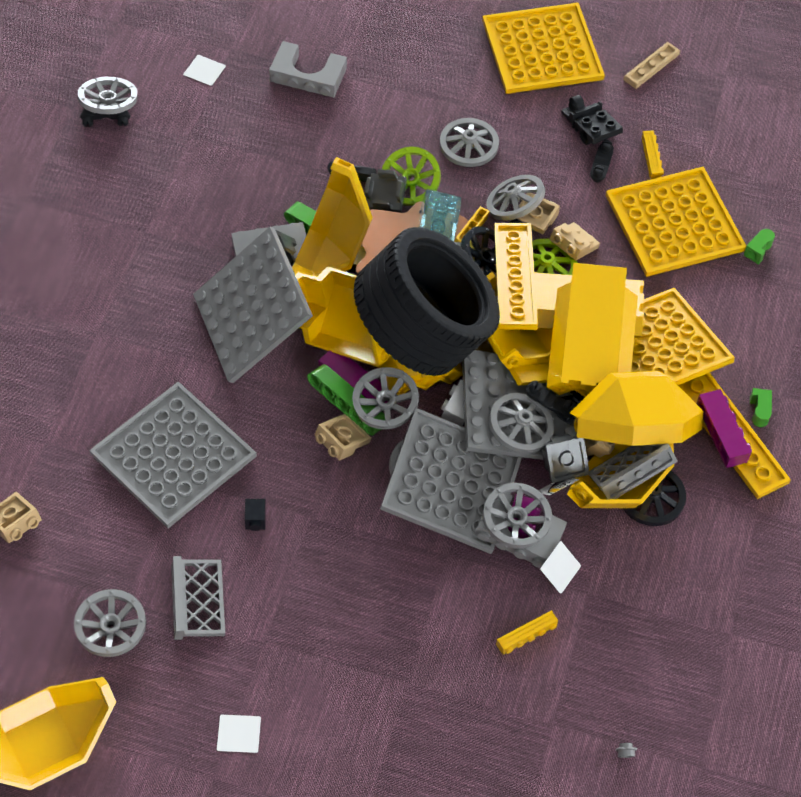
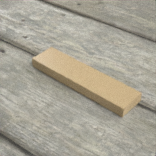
[623,42,680,89]

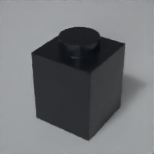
[245,499,266,531]

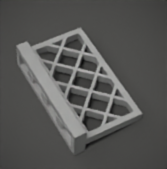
[589,443,678,500]
[171,556,225,640]

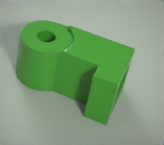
[744,229,775,265]
[750,388,772,427]

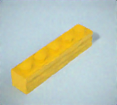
[642,130,664,180]
[454,206,490,242]
[496,610,558,655]

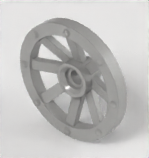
[78,77,138,114]
[440,118,499,167]
[486,175,545,221]
[352,367,419,429]
[489,393,554,453]
[483,483,552,548]
[74,589,146,657]

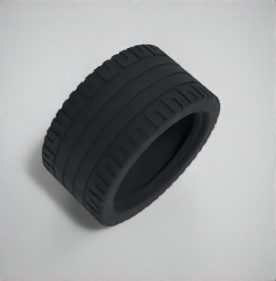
[354,227,500,376]

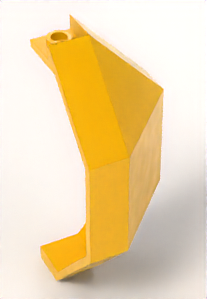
[292,157,373,277]
[570,371,704,446]
[567,443,674,508]
[0,677,116,790]

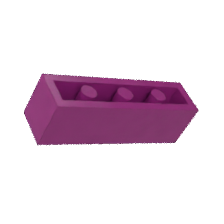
[318,350,389,407]
[696,389,752,468]

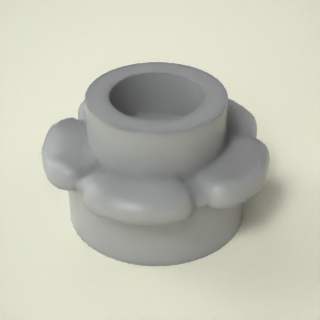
[616,743,637,758]

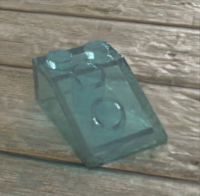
[419,189,461,241]

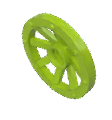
[382,147,441,206]
[532,239,577,275]

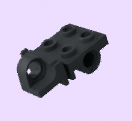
[561,95,623,145]

